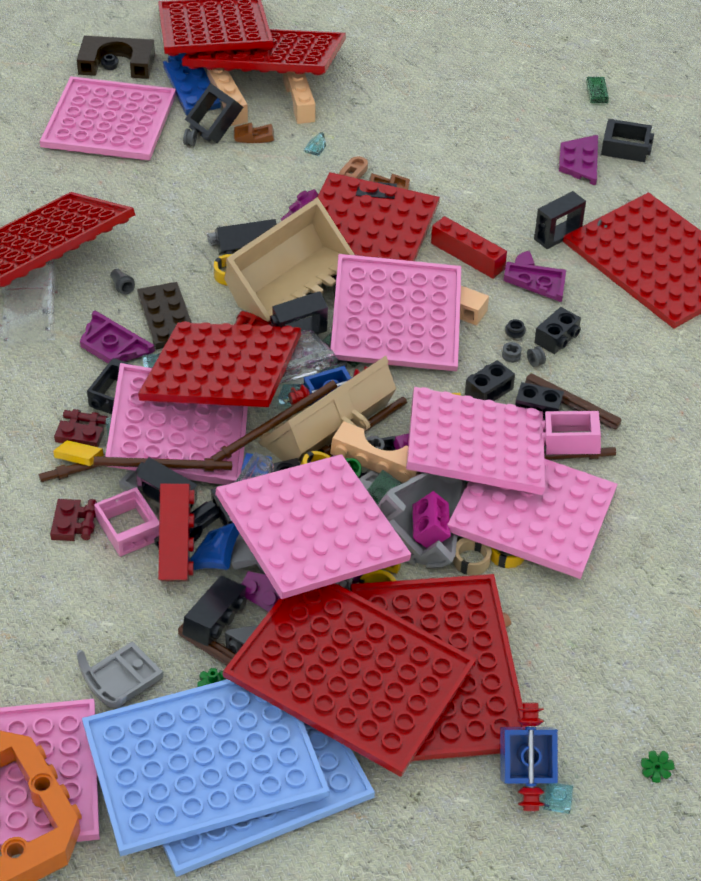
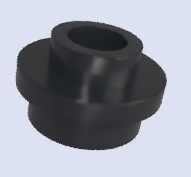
[101,54,119,70]
[505,319,526,338]

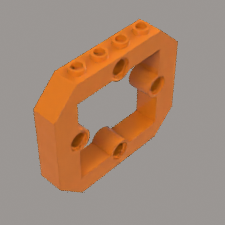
[0,730,82,881]

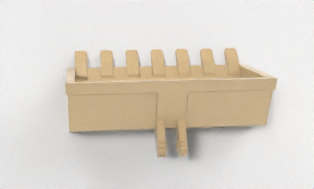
[224,197,355,322]
[258,356,396,464]

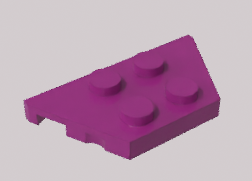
[559,135,598,185]
[80,310,155,364]

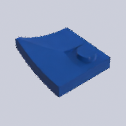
[189,523,239,570]

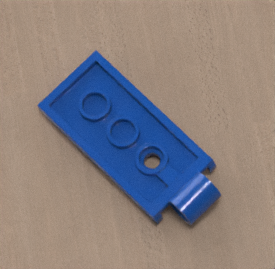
[163,53,221,115]

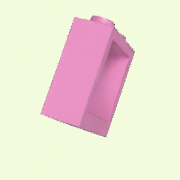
[541,411,601,455]
[94,487,159,557]

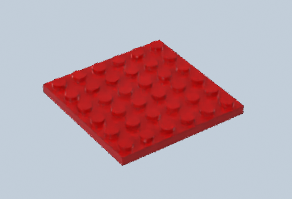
[317,172,440,261]
[138,321,301,407]

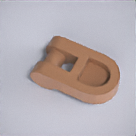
[339,156,368,179]

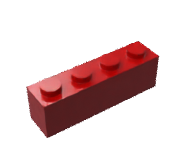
[431,216,507,279]
[158,484,195,581]

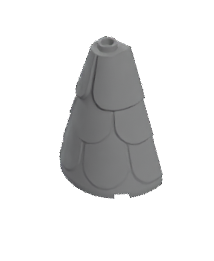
[378,472,465,568]

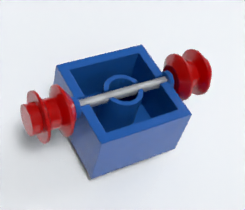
[288,366,368,406]
[500,702,558,811]

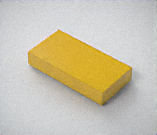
[53,440,104,466]

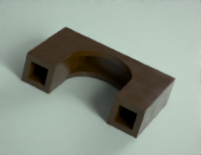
[77,35,155,79]

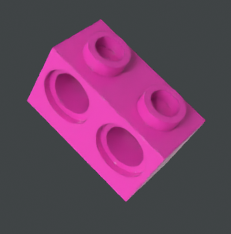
[412,491,451,548]

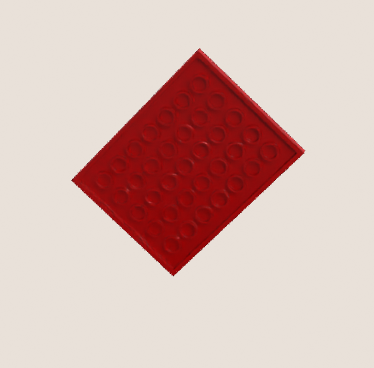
[158,0,273,56]
[182,29,346,75]
[0,192,136,287]
[563,192,701,329]
[350,574,528,761]
[223,583,477,777]

